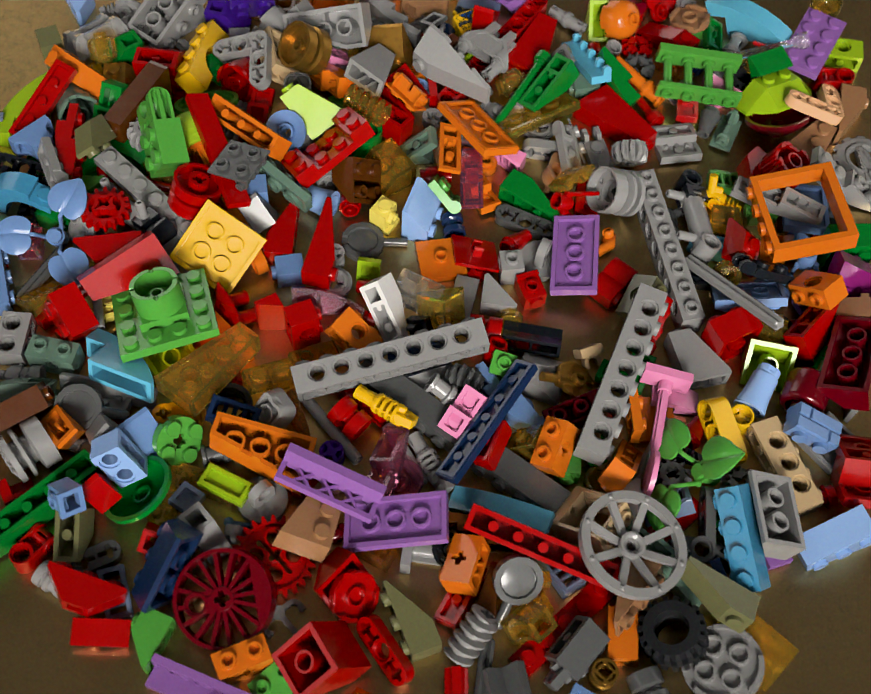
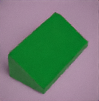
[747,46,793,78]

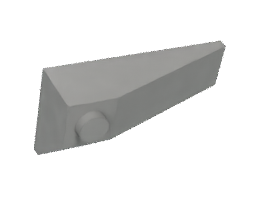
[282,3,372,49]

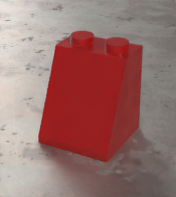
[271,621,372,694]

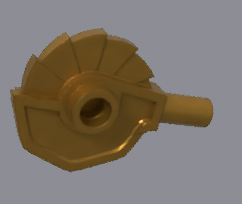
[539,361,595,398]

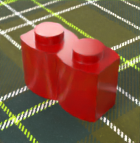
[589,256,638,310]

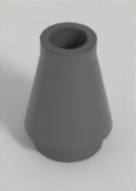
[697,106,721,139]

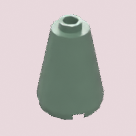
[56,82,99,123]

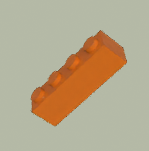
[211,93,292,162]

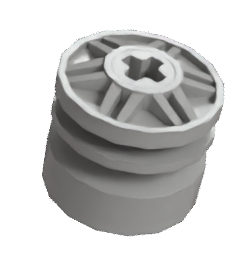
[586,166,646,217]
[0,415,63,483]

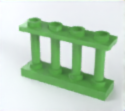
[654,42,743,108]

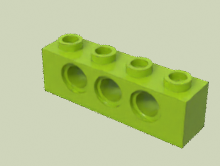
[776,31,864,73]

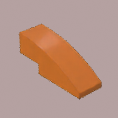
[309,63,354,98]

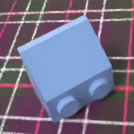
[401,177,444,242]

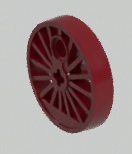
[172,547,277,651]

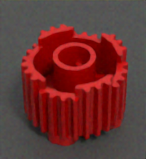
[758,141,811,190]

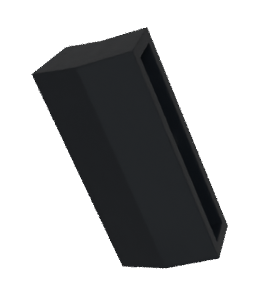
[502,320,563,358]

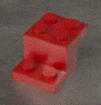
[829,434,871,509]

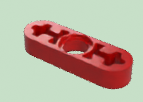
[357,614,414,686]

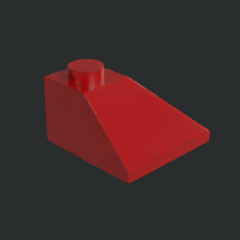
[721,218,761,278]
[313,546,381,625]

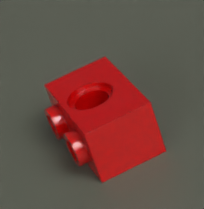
[283,298,323,351]

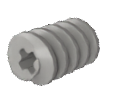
[443,604,499,667]

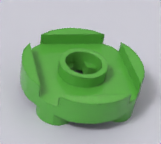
[152,414,203,466]

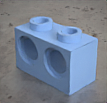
[90,428,148,488]

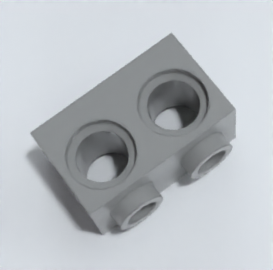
[0,311,38,367]

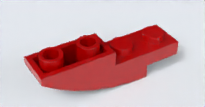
[55,103,87,180]

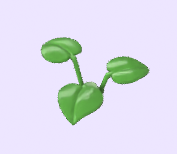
[646,418,745,531]

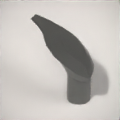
[667,207,684,241]

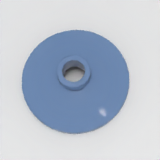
[266,110,306,152]

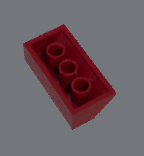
[817,315,871,412]

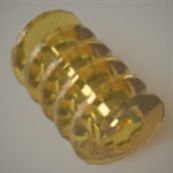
[343,83,392,127]

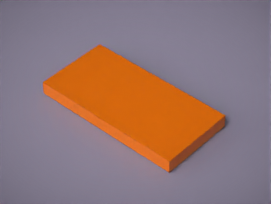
[437,100,520,157]

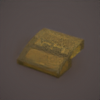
[745,614,800,692]

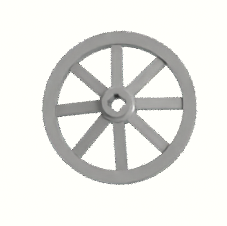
[578,490,688,600]

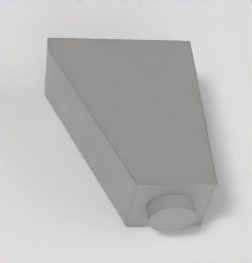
[344,43,396,99]
[663,328,732,390]

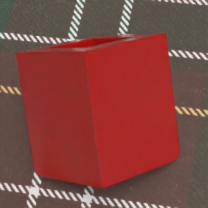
[0,478,35,506]

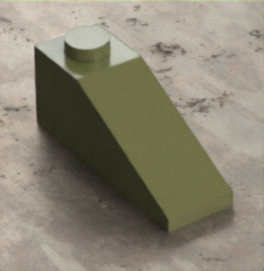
[681,556,760,633]

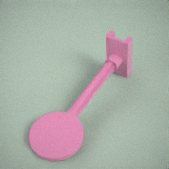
[639,362,694,496]

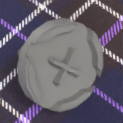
[522,238,553,282]
[238,476,289,524]

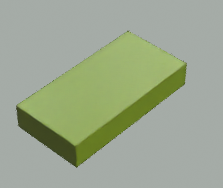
[197,462,255,508]

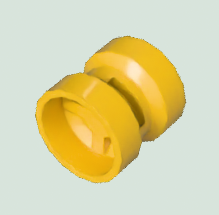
[732,404,755,436]

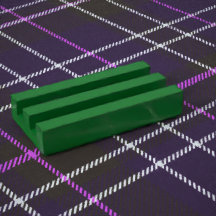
[703,16,723,51]

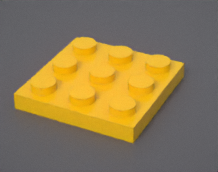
[169,199,267,294]

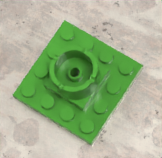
[111,267,220,363]

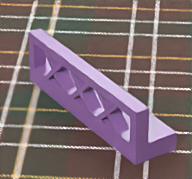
[273,442,387,524]
[145,653,250,694]

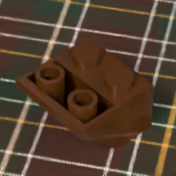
[332,157,382,205]

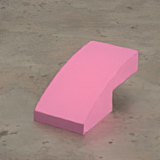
[437,384,488,440]
[650,385,698,416]

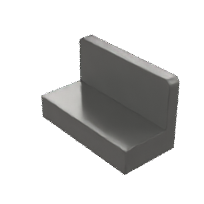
[483,661,532,694]

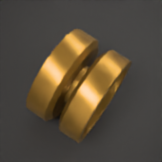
[278,21,332,75]

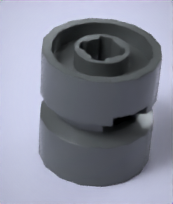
[626,666,670,694]

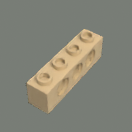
[745,416,824,517]

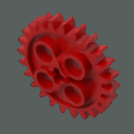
[232,514,316,600]

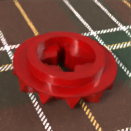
[621,33,653,58]

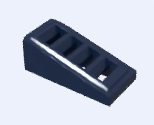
[205,394,262,423]

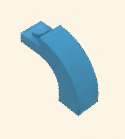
[0,171,52,214]

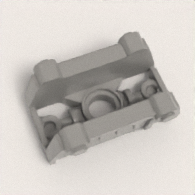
[63,13,130,61]

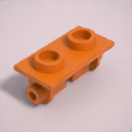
[385,72,428,112]

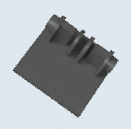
[207,140,270,191]

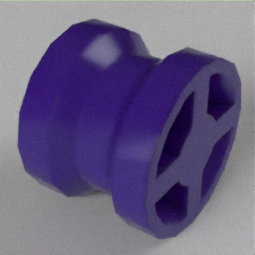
[319,440,345,466]

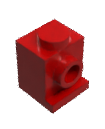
[514,269,547,310]

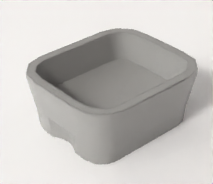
[250,387,296,429]

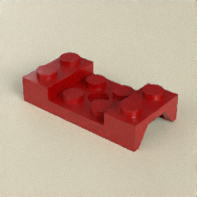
[279,106,375,189]

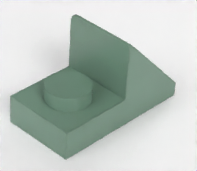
[399,125,438,165]

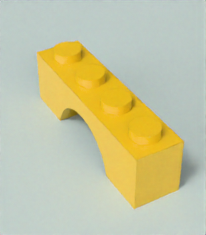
[174,19,229,94]

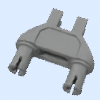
[453,21,517,83]

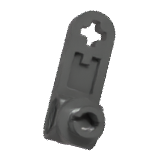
[667,486,725,564]

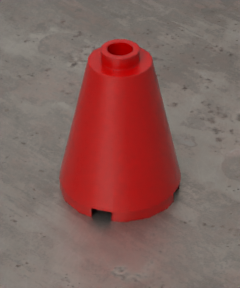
[217,56,263,102]

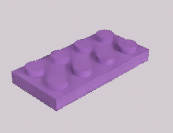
[784,7,847,80]
[550,215,600,296]
[343,490,449,552]

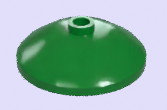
[105,456,172,524]

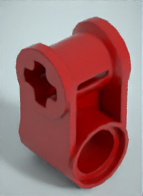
[813,67,855,94]
[9,522,54,574]

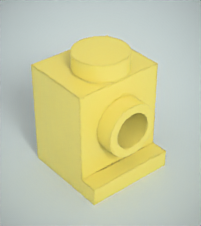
[369,195,400,236]

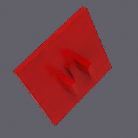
[451,234,500,273]

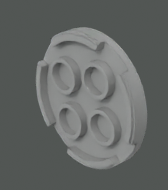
[682,623,765,694]

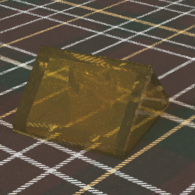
[416,287,465,338]

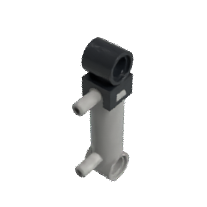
[665,169,722,264]
[91,177,177,246]

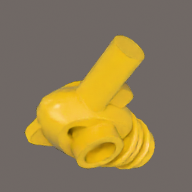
[705,173,743,218]

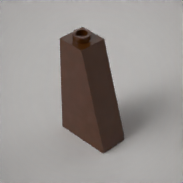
[104,60,174,143]
[0,381,55,432]

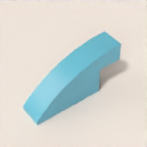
[705,0,793,46]
[86,328,154,403]

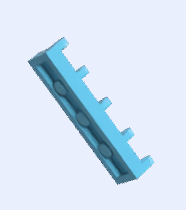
[561,32,612,85]

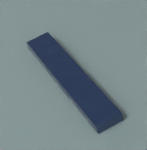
[435,359,538,485]

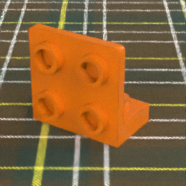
[625,388,674,443]

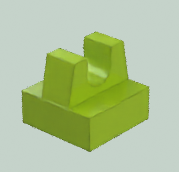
[356,256,382,281]

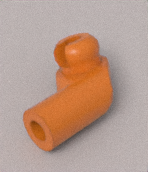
[599,227,616,257]

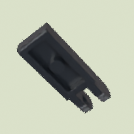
[731,252,795,285]

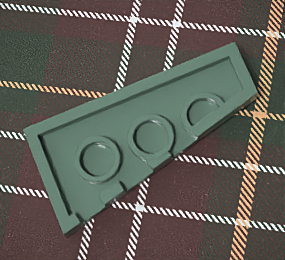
[243,141,312,213]

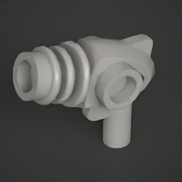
[99,0,141,19]

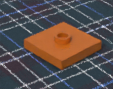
[415,237,467,284]

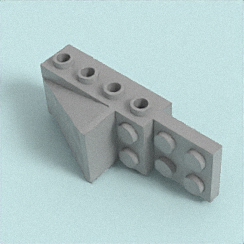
[126,0,207,49]

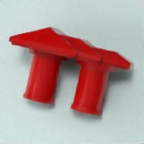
[212,282,257,336]

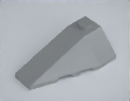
[413,24,491,104]

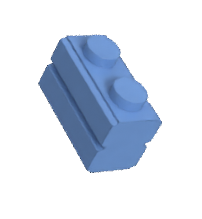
[783,401,843,454]

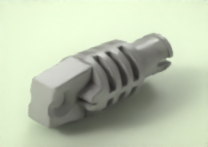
[406,431,455,493]

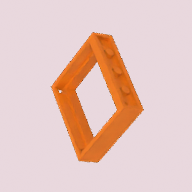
[745,161,859,263]

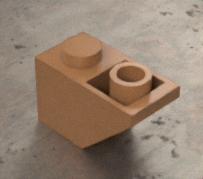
[401,0,449,20]

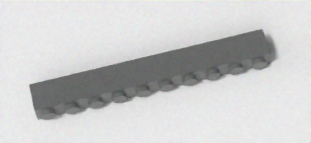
[356,360,571,513]

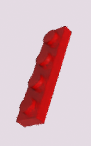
[8,59,78,135]

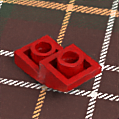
[69,617,131,648]

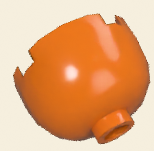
[600,0,640,40]

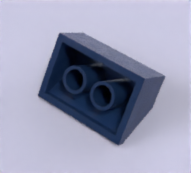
[131,518,204,613]

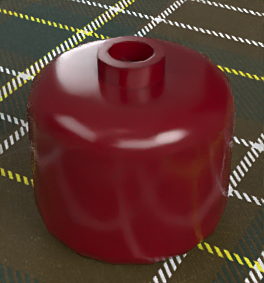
[779,367,829,413]

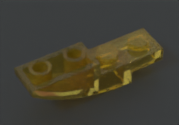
[242,340,340,395]

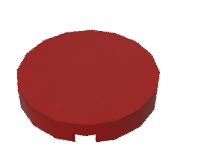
[328,569,379,623]

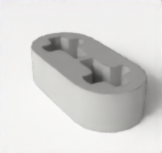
[522,138,558,161]

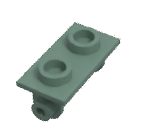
[709,109,742,152]

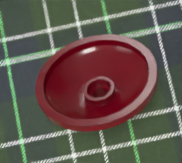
[744,108,810,137]

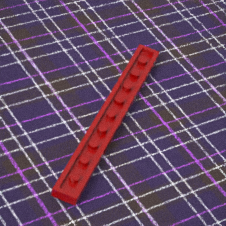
[507,495,699,679]

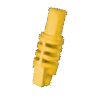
[353,384,419,429]

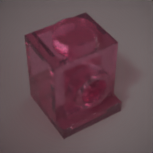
[17,223,46,260]

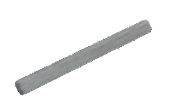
[685,254,784,331]

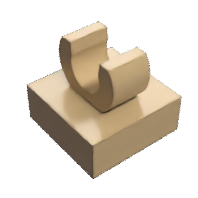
[572,343,604,369]

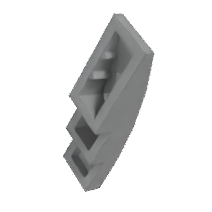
[359,0,421,49]
[729,175,827,225]

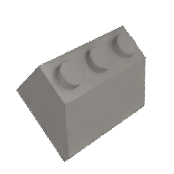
[748,469,806,560]

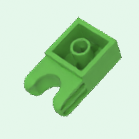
[137,87,190,178]

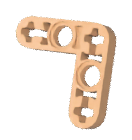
[784,83,844,126]

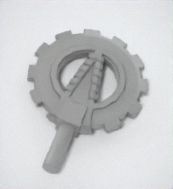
[832,136,871,187]

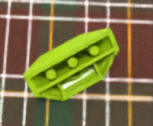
[736,68,812,116]

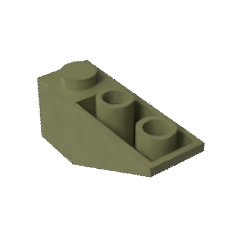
[379,580,443,663]

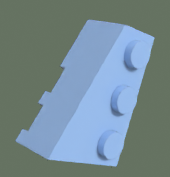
[797,504,871,571]

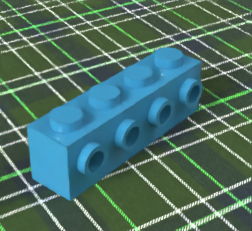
[713,483,771,592]

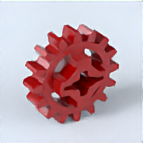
[81,187,132,233]

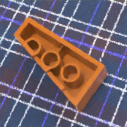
[209,411,317,496]

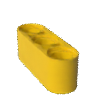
[697,396,748,466]

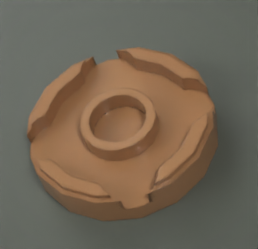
[669,4,710,34]

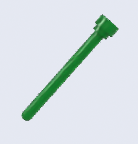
[494,50,552,127]

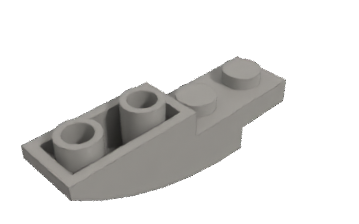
[810,145,871,212]

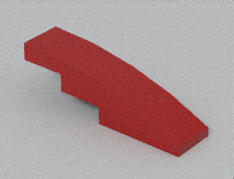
[238,86,276,146]

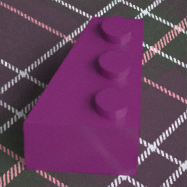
[827,250,871,297]

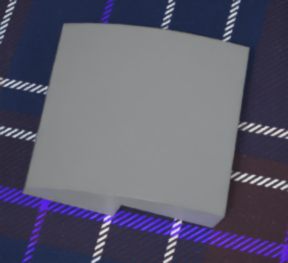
[651,123,703,165]

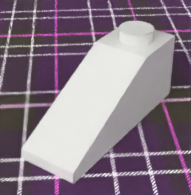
[359,272,408,342]

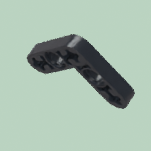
[0,152,50,229]

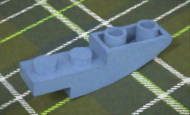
[475,361,545,439]

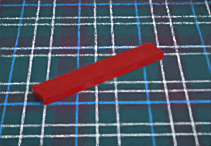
[185,93,251,209]

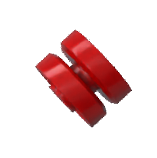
[168,162,222,221]

